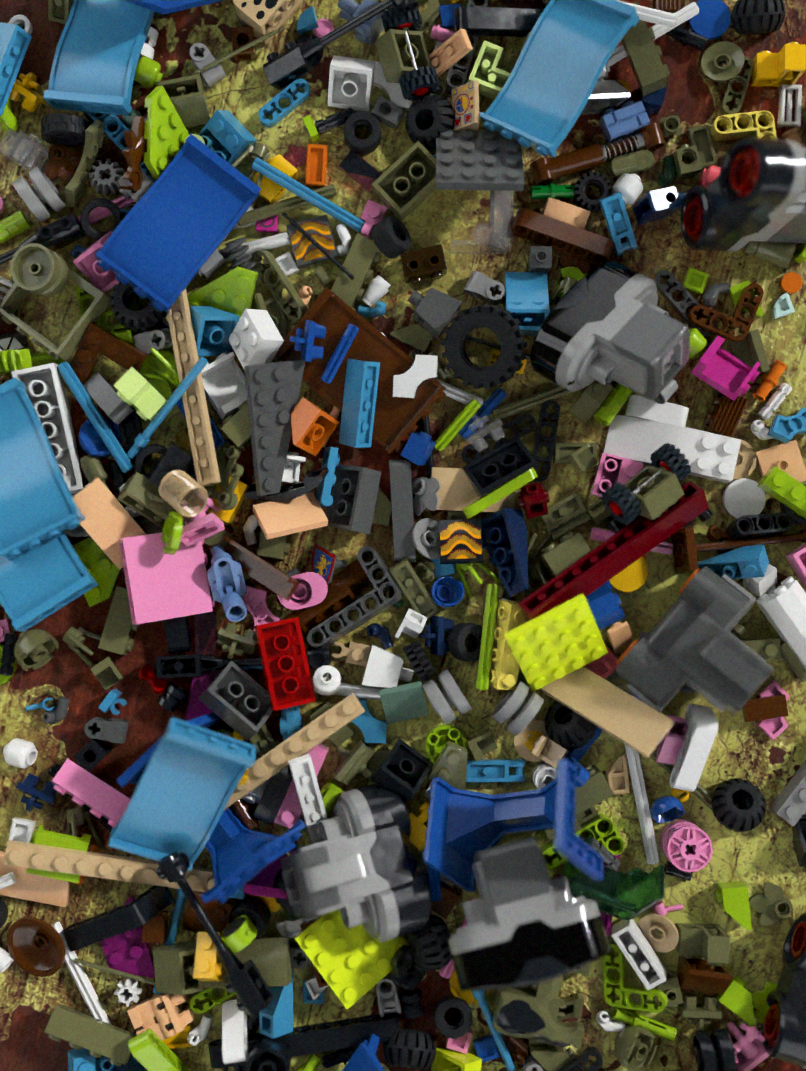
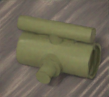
[333,739,376,785]

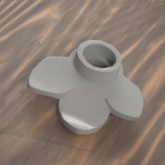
[412,477,440,516]

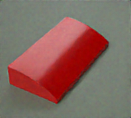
[254,617,316,711]

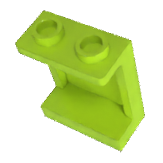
[26,825,91,884]

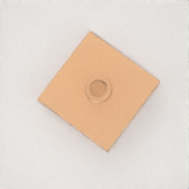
[755,440,806,482]

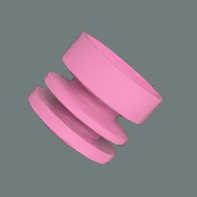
[659,819,713,872]

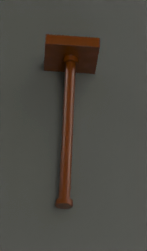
[671,527,806,572]

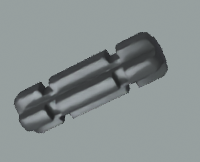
[586,837,621,870]

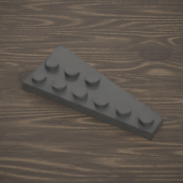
[244,359,306,496]

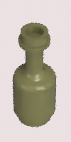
[80,454,117,499]

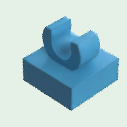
[98,688,127,715]

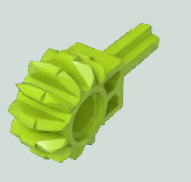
[0,348,64,376]

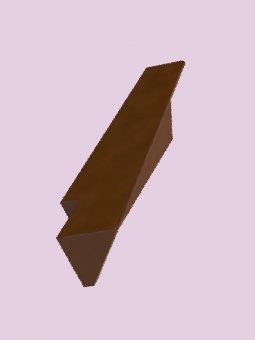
[282,559,373,637]

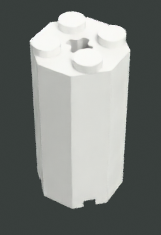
[756,576,806,672]

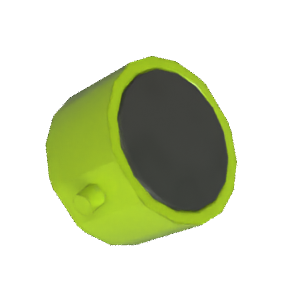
[221,915,258,953]

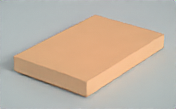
[253,492,328,540]

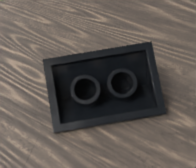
[462,437,538,496]

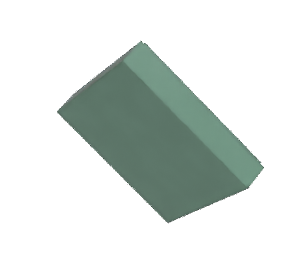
[379,681,428,724]

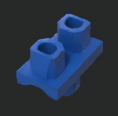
[289,320,326,362]

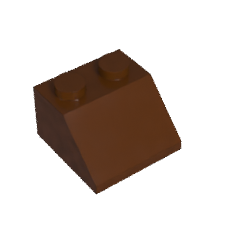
[182,891,236,934]
[676,955,732,996]

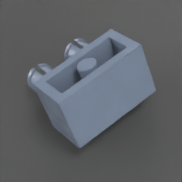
[338,0,384,46]

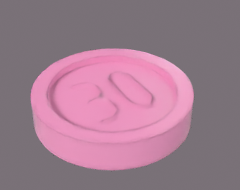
[313,19,334,38]

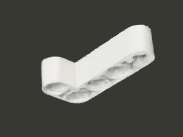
[670,703,718,792]

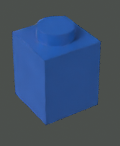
[401,431,436,466]

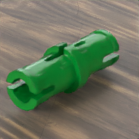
[530,183,574,200]

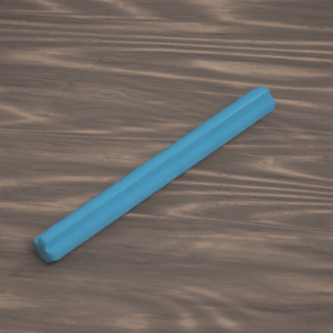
[251,157,365,232]
[57,362,134,473]

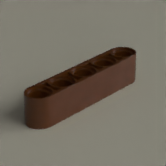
[511,209,614,266]

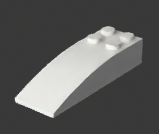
[12,363,83,490]
[603,415,741,483]

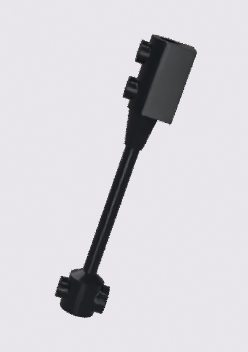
[263,0,419,90]
[0,213,86,265]
[156,647,331,678]
[157,851,274,1015]

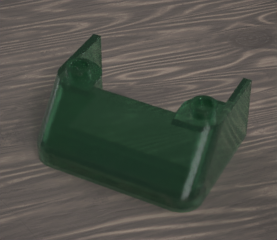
[560,836,664,920]

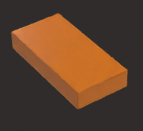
[305,144,328,188]

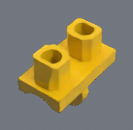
[9,72,46,112]

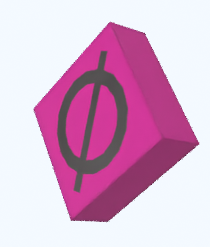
[256,214,279,233]

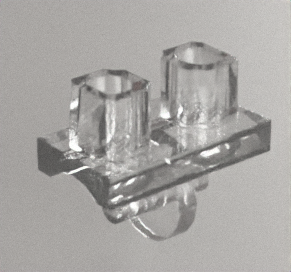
[465,414,505,452]

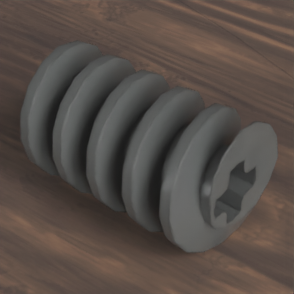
[222,237,260,280]

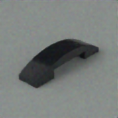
[245,467,329,502]

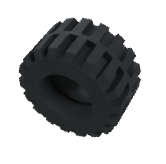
[110,281,167,333]

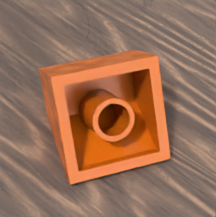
[291,397,340,456]

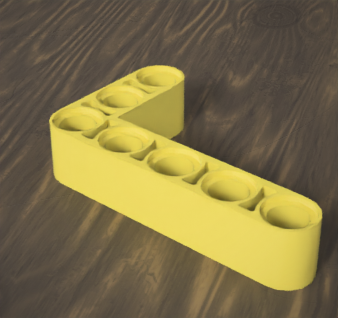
[709,110,777,141]

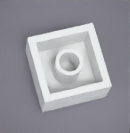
[228,309,284,370]

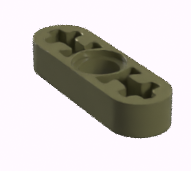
[720,56,754,115]

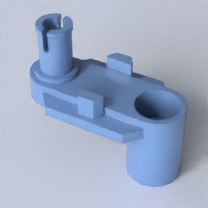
[207,545,247,622]

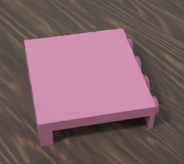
[119,533,215,625]

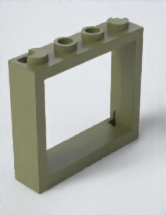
[0,267,111,361]

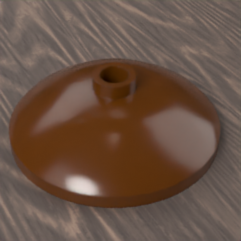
[6,917,65,977]

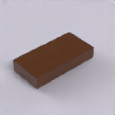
[742,694,789,722]

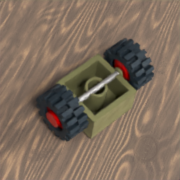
[375,5,440,100]
[601,443,691,525]

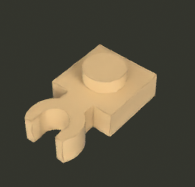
[332,641,371,667]

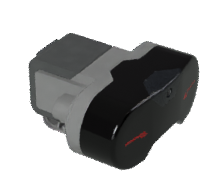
[530,261,690,404]
[448,837,610,991]

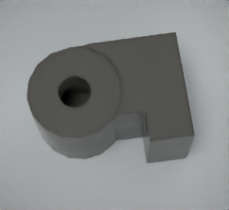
[371,95,405,129]

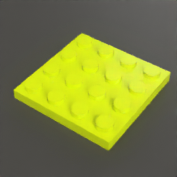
[503,593,608,692]
[294,909,409,1010]

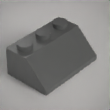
[580,78,631,115]
[326,464,381,534]
[198,661,273,740]

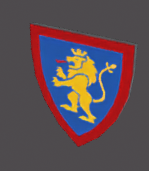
[311,543,346,586]

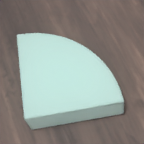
[772,292,795,320]

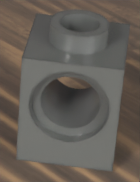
[528,246,552,274]

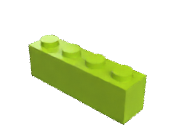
[757,466,806,519]

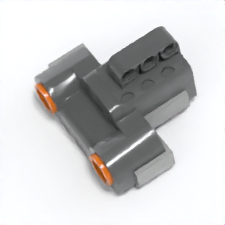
[615,566,774,717]

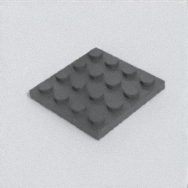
[436,129,524,191]

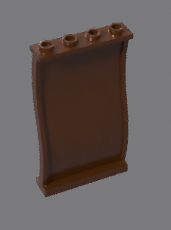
[275,287,446,454]

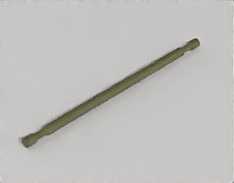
[193,26,285,75]
[74,958,155,985]

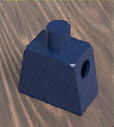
[632,186,686,226]

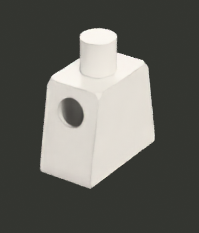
[362,644,414,688]

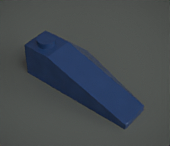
[481,508,528,596]

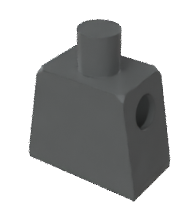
[408,288,462,341]

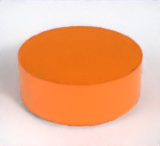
[779,272,803,295]

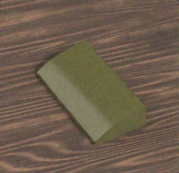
[203,937,292,988]

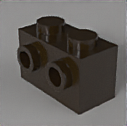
[400,244,447,285]

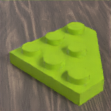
[144,86,189,180]
[187,266,258,319]
[72,537,122,607]

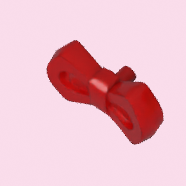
[138,665,167,694]

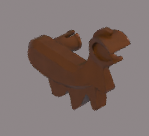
[120,113,148,193]

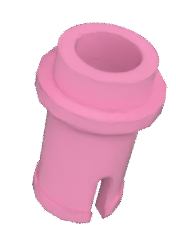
[430,24,456,42]

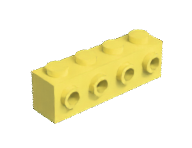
[489,600,527,691]

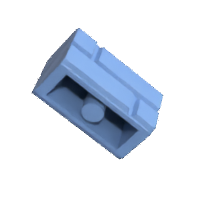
[599,100,650,144]

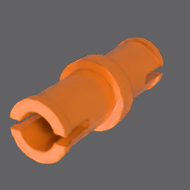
[752,360,787,402]

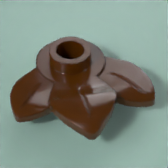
[45,144,82,183]

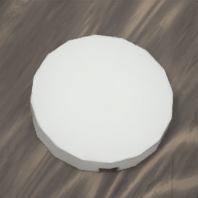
[722,478,766,519]

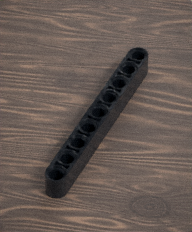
[208,1013,400,1069]

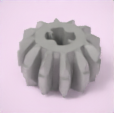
[89,158,125,197]

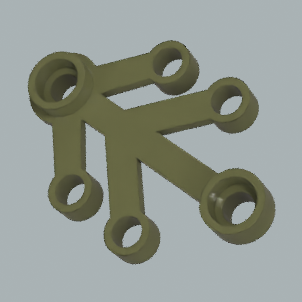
[204,440,244,511]

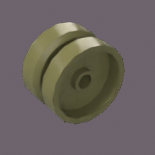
[10,243,68,297]

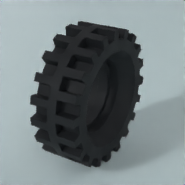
[441,304,527,389]

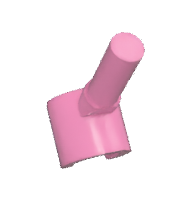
[651,901,683,916]

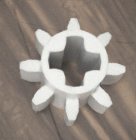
[114,978,143,1007]

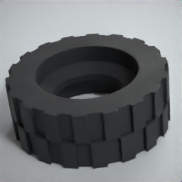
[41,113,89,147]

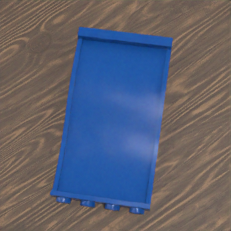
[95,134,261,313]

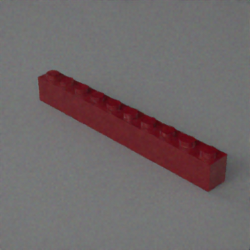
[518,481,709,622]

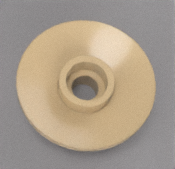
[637,914,679,953]

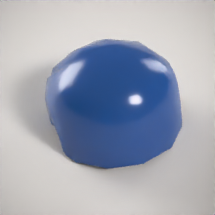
[430,576,465,608]
[650,796,685,824]

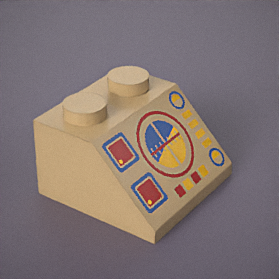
[447,80,479,131]

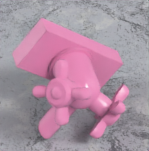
[181,493,225,546]
[727,1021,773,1071]

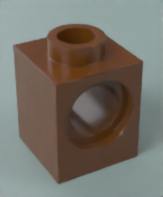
[231,25,256,62]
[142,911,168,946]

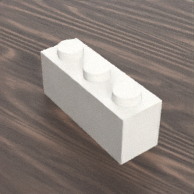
[611,915,666,990]

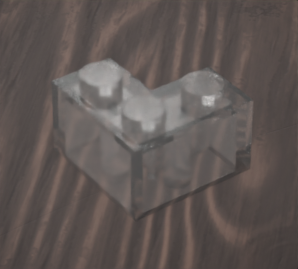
[0,128,49,172]

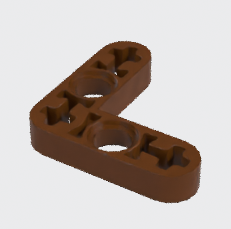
[687,283,764,342]

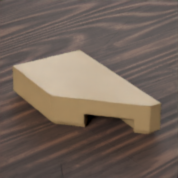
[605,753,630,794]

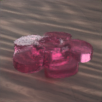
[283,144,306,168]

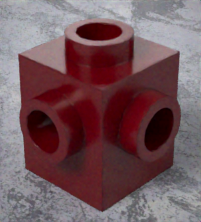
[518,482,550,519]

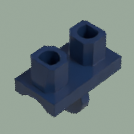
[419,616,453,655]
[16,773,57,812]

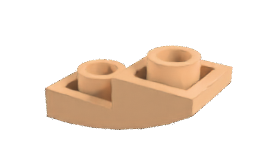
[542,197,590,229]
[607,621,633,656]

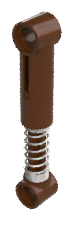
[530,123,666,186]

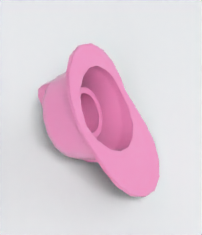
[278,572,328,610]

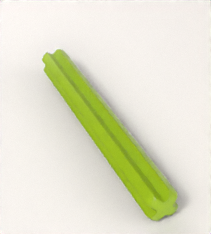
[476,584,499,690]

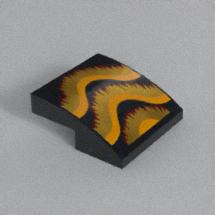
[438,519,483,565]

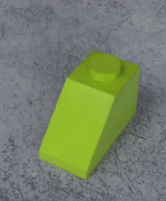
[714,881,752,930]
[715,975,756,1027]

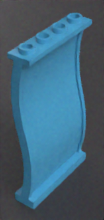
[43,0,154,116]
[479,0,639,158]
[0,378,85,559]
[0,531,98,632]
[108,717,256,871]

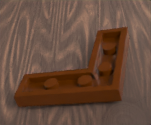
[70,322,147,385]

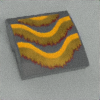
[286,215,338,269]

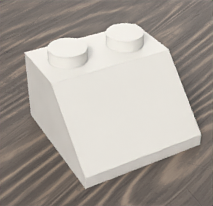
[327,55,375,112]

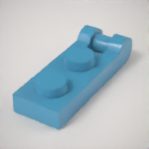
[599,192,637,257]
[316,446,340,507]
[466,758,525,782]

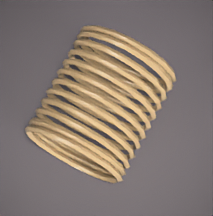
[159,470,208,518]

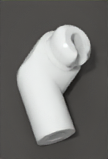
[336,223,351,257]
[750,420,773,440]
[596,1011,626,1032]
[187,1014,213,1046]

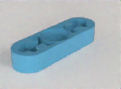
[258,79,310,128]

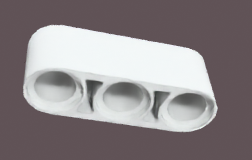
[625,395,689,427]
[222,999,248,1064]

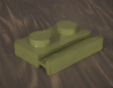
[540,492,591,540]

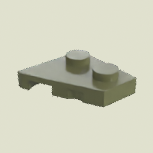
[428,741,468,790]

